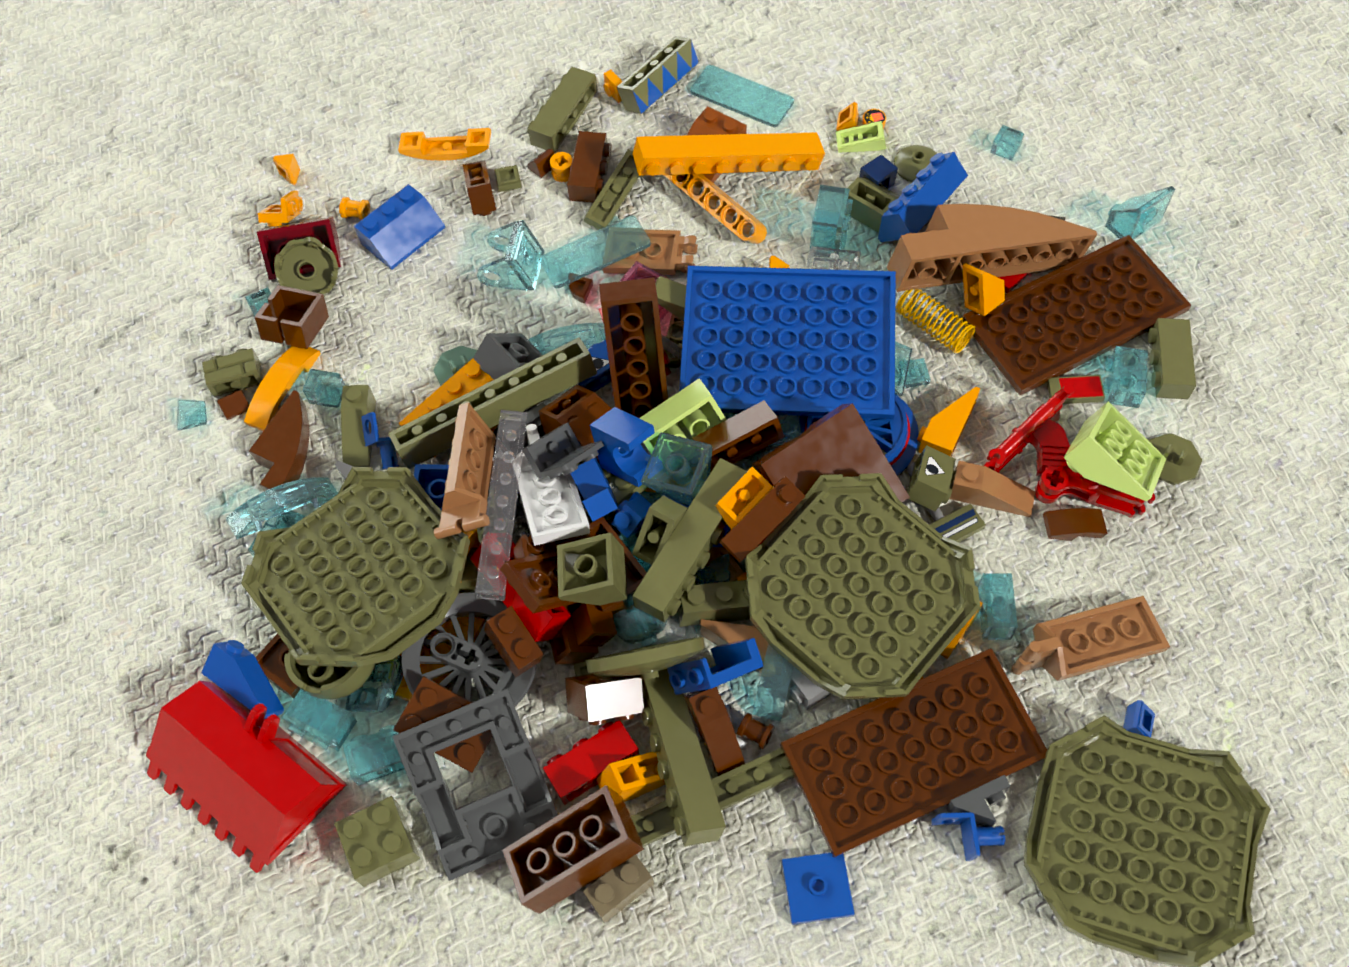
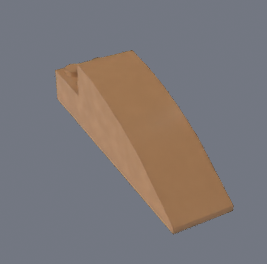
[887,204,1098,292]

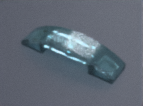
[528,323,606,355]
[226,477,338,539]
[752,644,794,721]

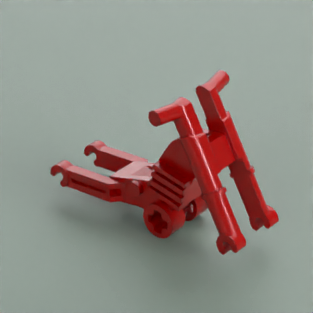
[984,384,1155,518]

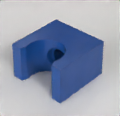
[590,407,663,487]

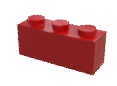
[543,720,640,806]

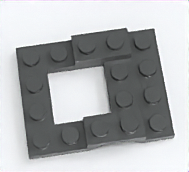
[392,688,558,881]

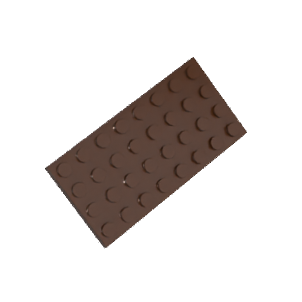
[962,235,1191,396]
[780,648,1047,858]

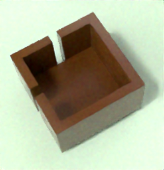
[254,285,329,349]

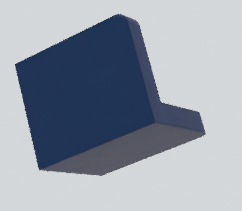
[859,154,898,189]

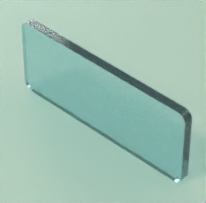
[690,65,794,127]
[539,216,651,288]

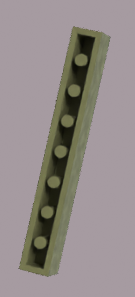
[388,337,597,469]

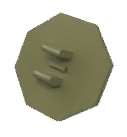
[1149,433,1202,485]

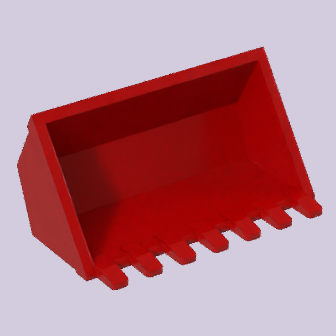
[146,680,348,873]

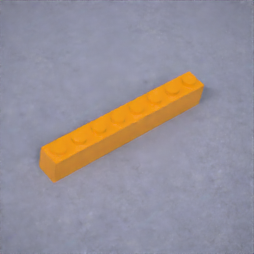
[633,132,825,176]

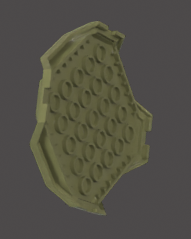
[241,467,470,667]
[745,473,981,699]
[1024,715,1270,967]

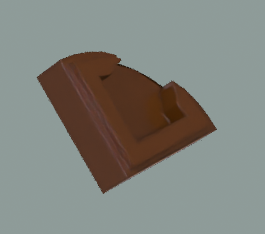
[568,274,593,304]

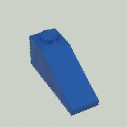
[201,640,284,719]

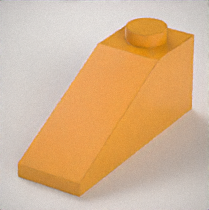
[917,387,981,457]
[596,752,665,802]

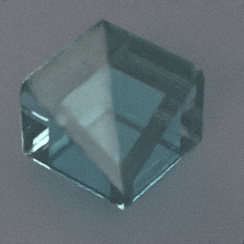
[990,125,1024,161]

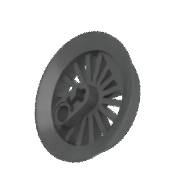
[402,593,537,707]

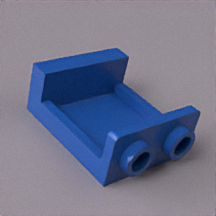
[667,638,764,695]

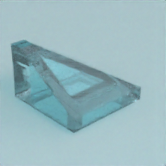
[177,399,207,430]

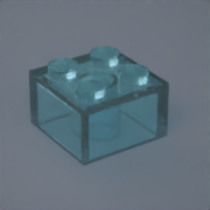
[809,185,853,258]

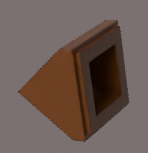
[527,149,554,178]
[217,389,249,420]

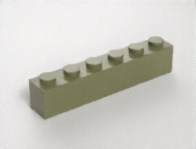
[632,458,747,623]
[640,668,726,847]

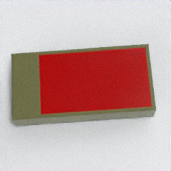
[1046,375,1105,404]

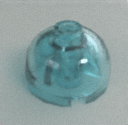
[613,606,667,647]

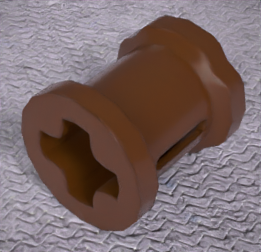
[737,712,775,750]

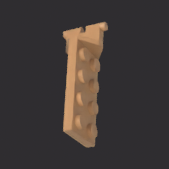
[434,402,496,539]
[1011,595,1170,681]

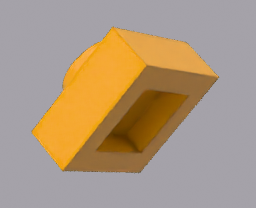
[603,69,623,103]

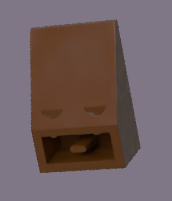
[538,385,612,463]

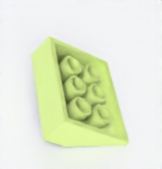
[1064,401,1166,501]

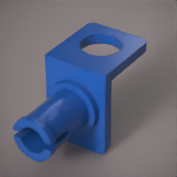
[361,412,400,470]
[931,813,1005,861]

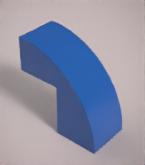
[570,458,618,521]

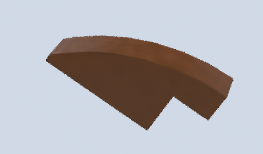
[249,390,309,504]

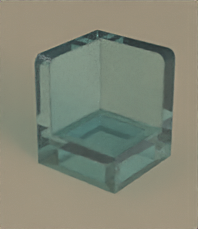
[302,369,346,408]

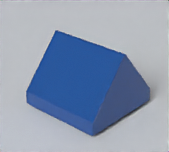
[1123,700,1155,738]

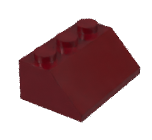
[257,216,341,280]

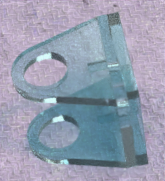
[477,220,545,291]

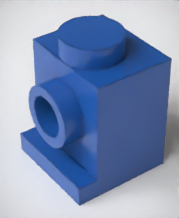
[611,491,652,538]

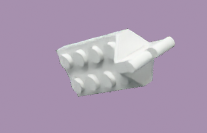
[512,424,590,546]

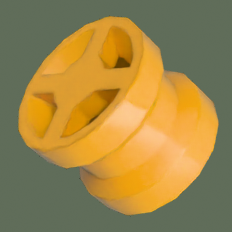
[550,152,573,182]

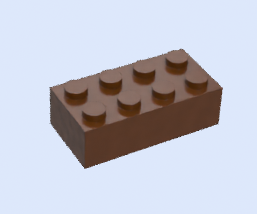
[503,785,644,914]

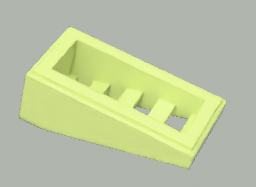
[836,121,887,153]

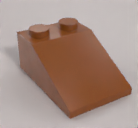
[684,106,747,188]

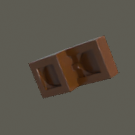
[1043,508,1108,541]

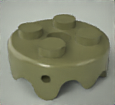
[274,237,338,297]

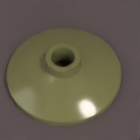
[894,145,937,182]

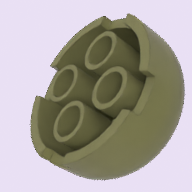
[284,650,375,700]

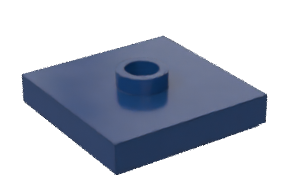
[782,853,855,925]

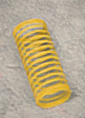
[895,289,975,354]

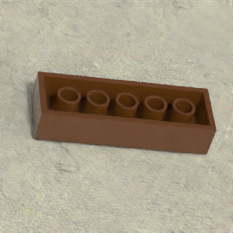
[599,277,668,418]

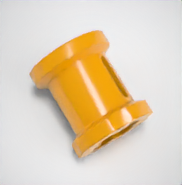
[339,197,370,220]

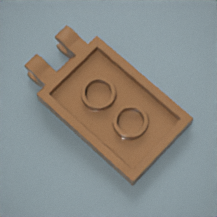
[602,229,698,275]

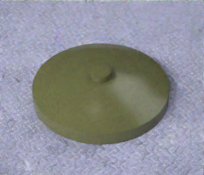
[586,636,705,680]

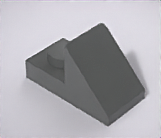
[946,775,1011,827]

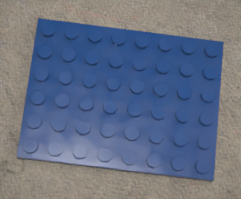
[679,266,896,419]

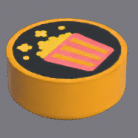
[862,109,886,128]

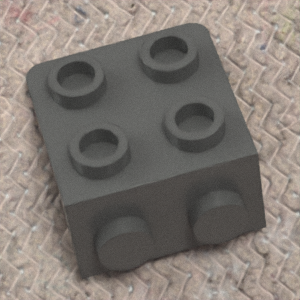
[522,423,604,479]

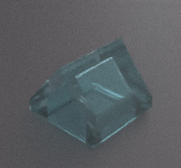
[245,287,271,316]

